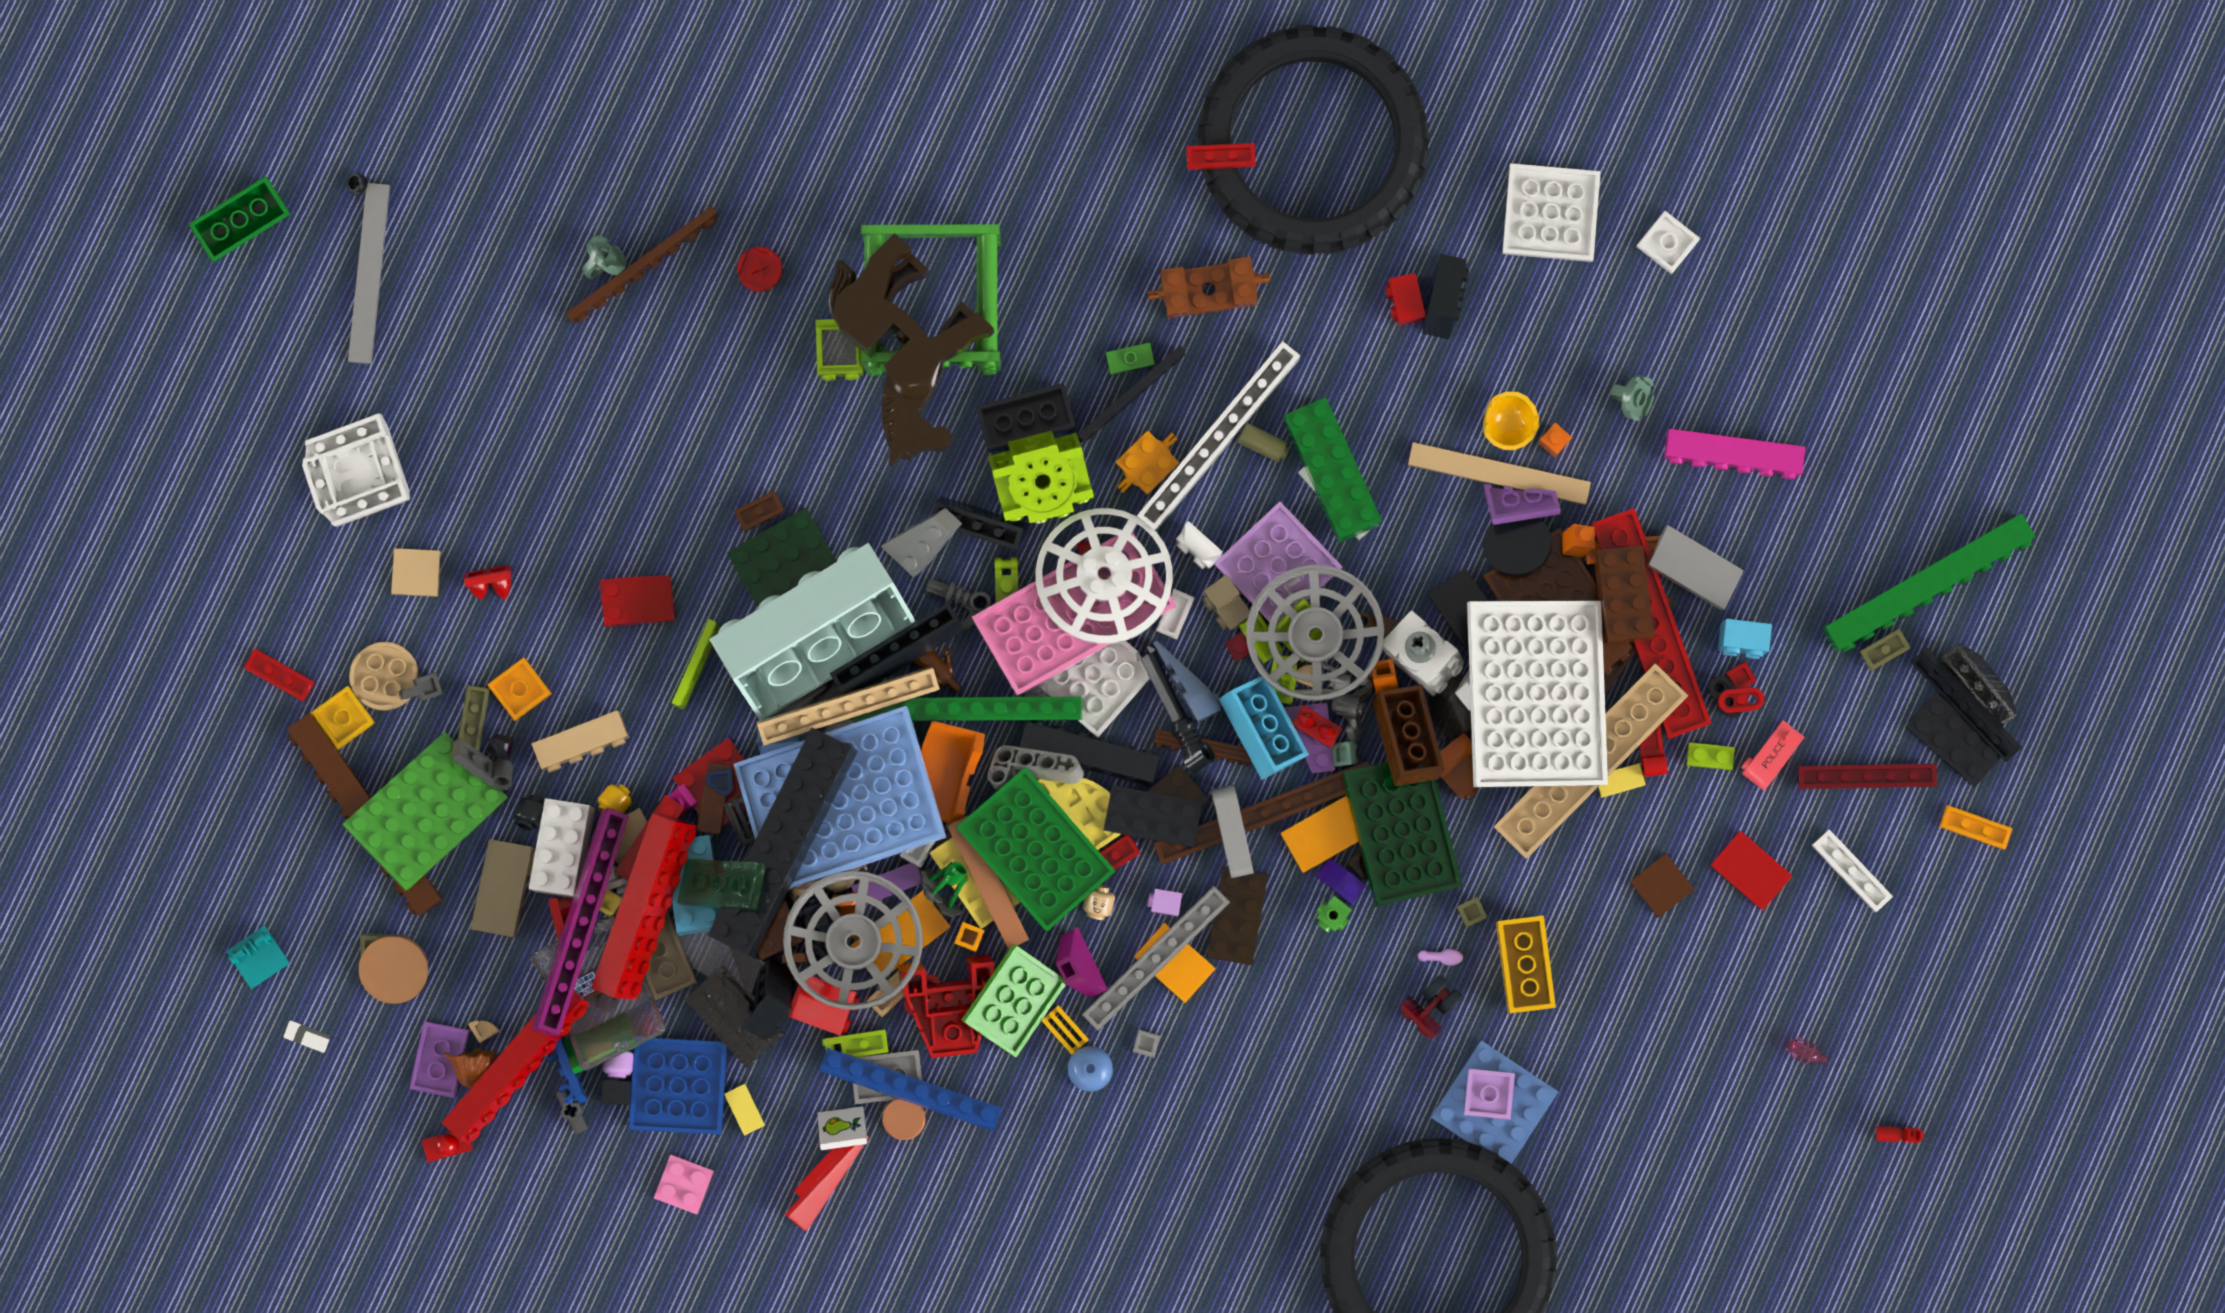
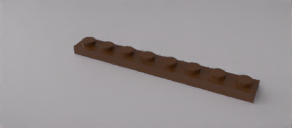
[566,206,719,325]

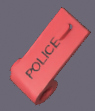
[1741,721,1804,791]

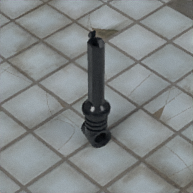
[1137,645,1215,773]

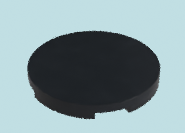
[1483,518,1552,577]

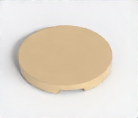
[349,642,419,711]

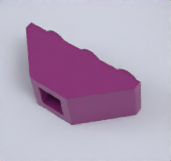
[1056,927,1108,998]

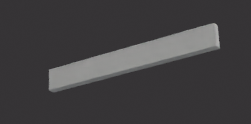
[348,183,390,365]
[1082,886,1230,1031]

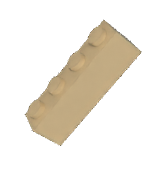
[532,710,630,773]

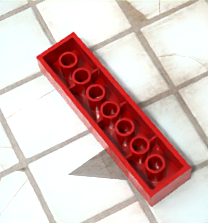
[591,813,697,1000]

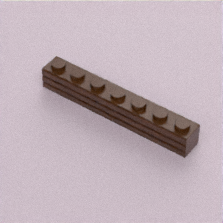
[1154,729,1252,766]

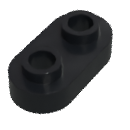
[1708,676,1743,718]

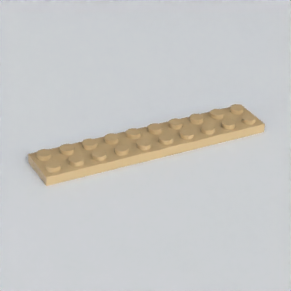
[1494,664,1688,859]

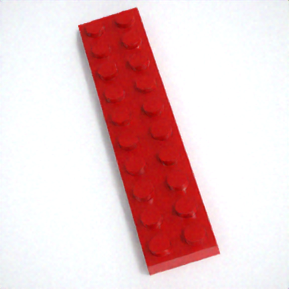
[1591,508,1712,739]

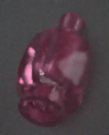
[1786,1037,1828,1065]

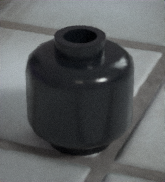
[513,795,544,831]

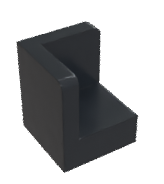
[602,1080,632,1105]

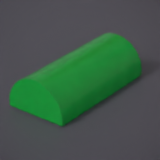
[188,176,291,263]

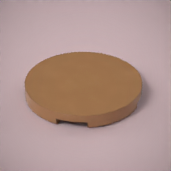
[359,935,428,1004]

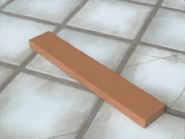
[947,816,1029,950]

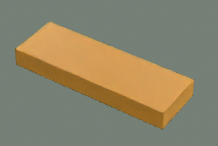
[1939,805,2012,850]

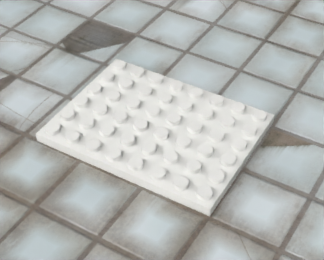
[1467,601,1608,787]

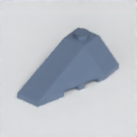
[1153,641,1221,724]

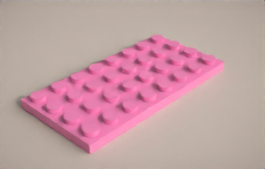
[972,531,1176,697]

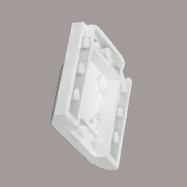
[302,413,410,527]

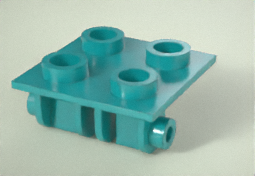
[226,925,290,989]

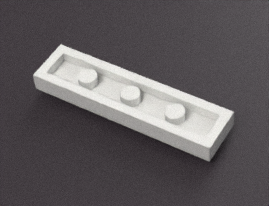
[1811,830,1893,913]

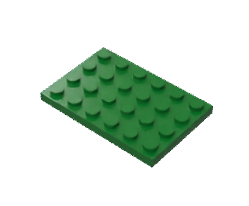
[955,767,1116,932]

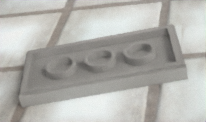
[1646,525,1744,611]

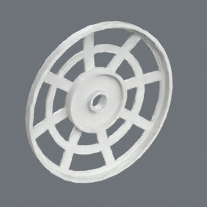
[1035,508,1173,644]

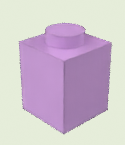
[1147,889,1182,917]

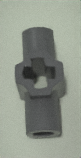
[555,1091,589,1135]

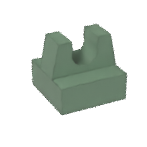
[1332,741,1359,767]

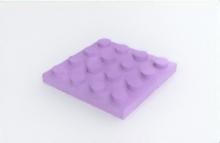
[1214,502,1343,623]

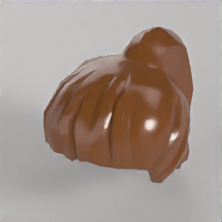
[443,1049,497,1088]

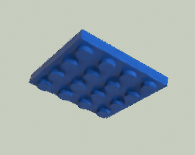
[629,1037,728,1135]

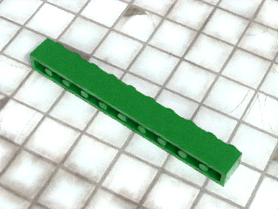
[1822,513,2036,653]
[852,697,1083,722]

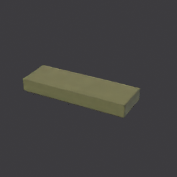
[458,685,490,751]

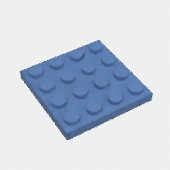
[1430,1040,1558,1164]

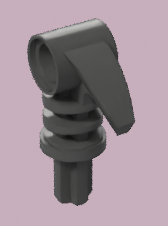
[926,579,991,630]

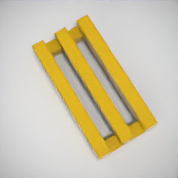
[1041,1005,1089,1055]

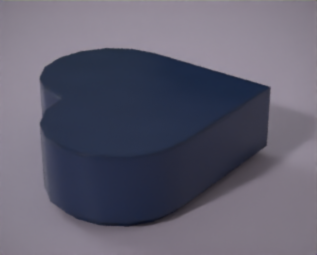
[706,768,734,796]

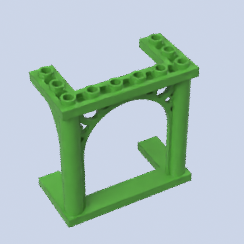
[861,224,1001,376]

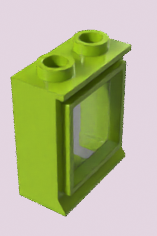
[816,319,864,381]

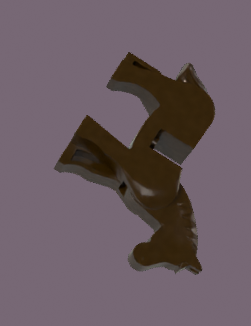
[828,233,995,467]

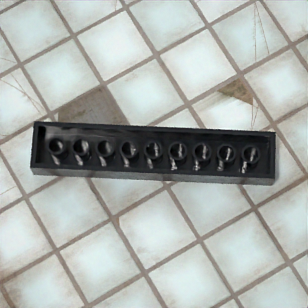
[707,727,858,959]

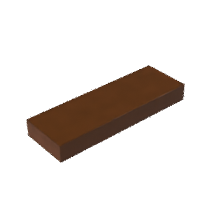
[697,763,731,835]

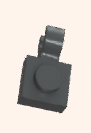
[398,672,443,701]

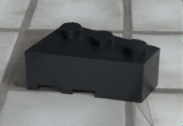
[1422,254,1469,339]
[742,957,794,1041]

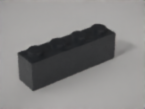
[932,496,1027,550]

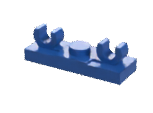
[546,1037,588,1104]

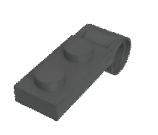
[452,738,513,790]

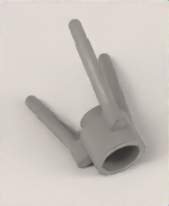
[1295,662,1351,694]

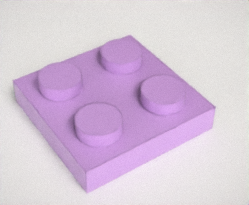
[1464,1069,1515,1120]

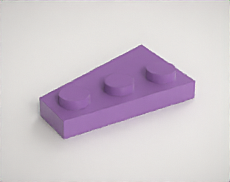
[1484,484,1560,525]
[1284,703,1335,774]

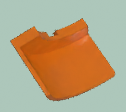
[921,721,985,824]

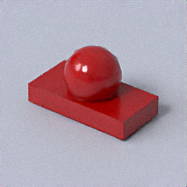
[422,1132,473,1163]

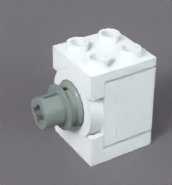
[1382,610,1464,697]

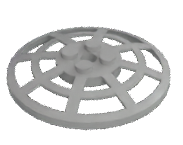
[1246,565,1384,701]
[783,871,923,1010]

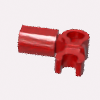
[1876,1126,1924,1143]

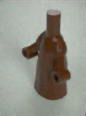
[913,647,962,694]

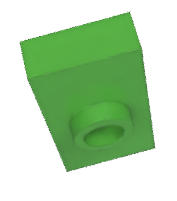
[1106,343,1155,376]

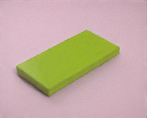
[672,619,720,710]

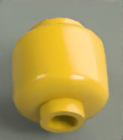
[597,784,632,813]

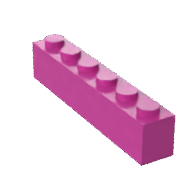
[1663,429,1805,480]

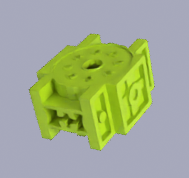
[988,430,1094,524]

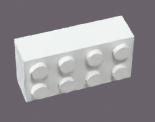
[529,798,595,898]

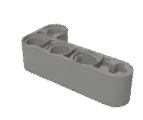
[988,745,1084,792]
[1210,784,1254,878]

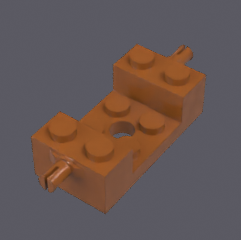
[1148,256,1271,319]

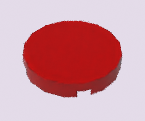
[737,246,783,292]

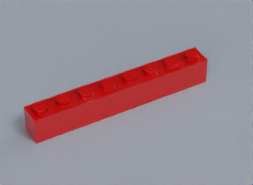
[441,989,590,1144]

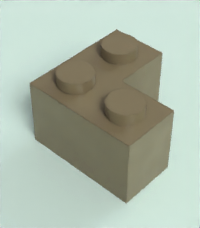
[1202,575,1250,632]

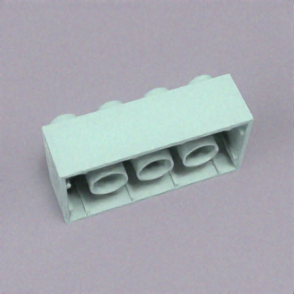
[709,543,916,721]

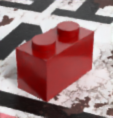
[1385,273,1426,326]

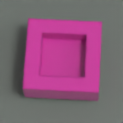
[669,784,697,815]

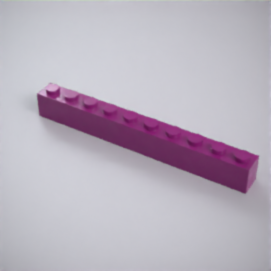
[531,808,629,1037]

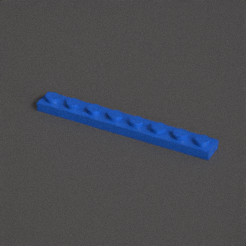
[819,1048,1002,1131]

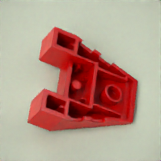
[898,954,995,1058]

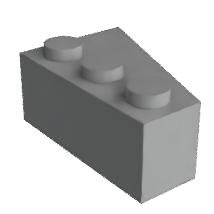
[881,508,962,577]

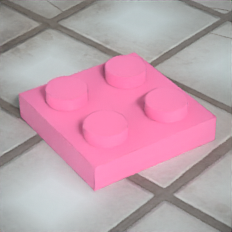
[654,1155,714,1214]

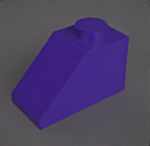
[1315,858,1366,905]

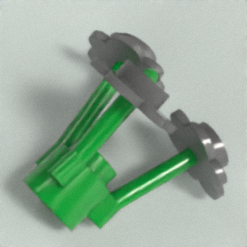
[920,862,968,917]

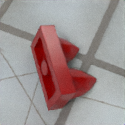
[464,564,512,600]
[1292,705,1343,749]
[548,898,573,942]

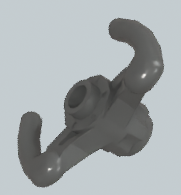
[1332,675,1374,742]

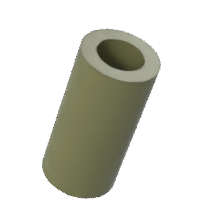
[1237,423,1290,462]

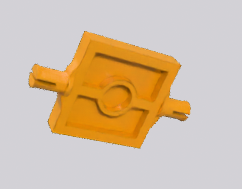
[1115,431,1179,495]

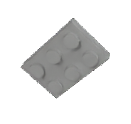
[853,1050,923,1104]

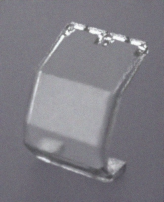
[530,914,666,1071]

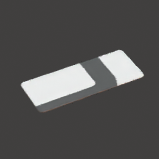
[283,1021,331,1053]

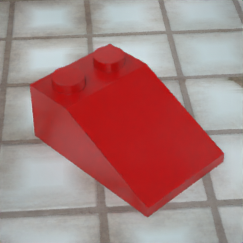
[600,575,675,628]

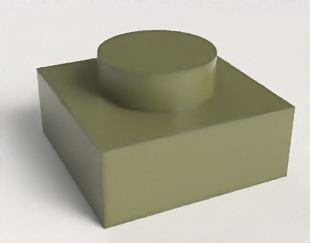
[1456,897,1487,928]

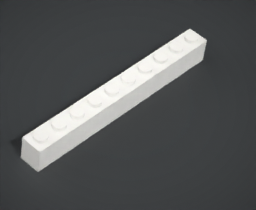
[1137,341,1300,531]

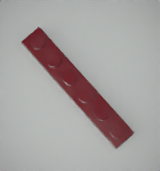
[1797,764,1937,790]

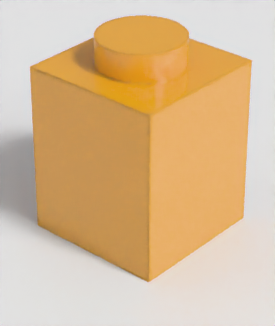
[954,922,985,953]

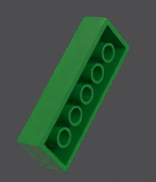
[1283,397,1382,543]

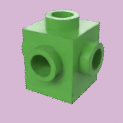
[1316,896,1352,933]

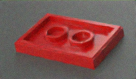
[1710,831,1792,911]

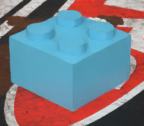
[1717,619,1772,659]

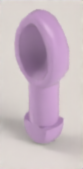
[1418,949,1463,966]

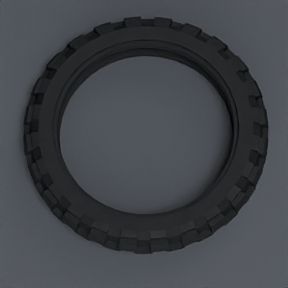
[1197,25,1429,255]
[1320,1138,1557,1313]

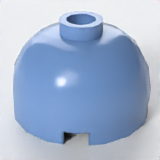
[1068,1046,1113,1092]

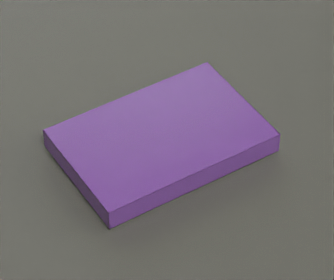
[409,1021,470,1098]

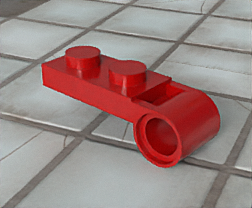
[1639,725,1668,777]

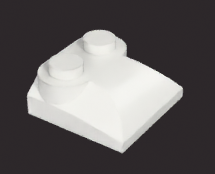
[1176,521,1223,569]

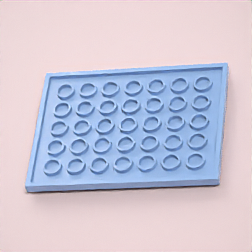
[734,706,946,890]

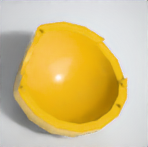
[1483,392,1539,450]

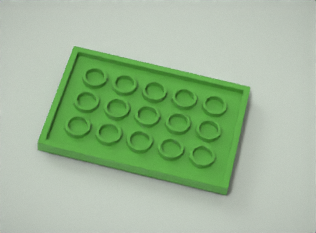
[342,732,508,892]

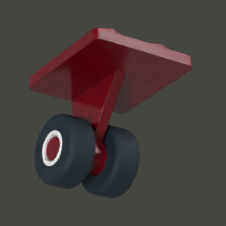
[1399,974,1463,1039]

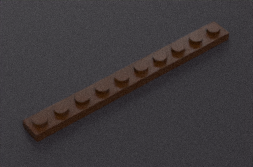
[1154,761,1370,865]

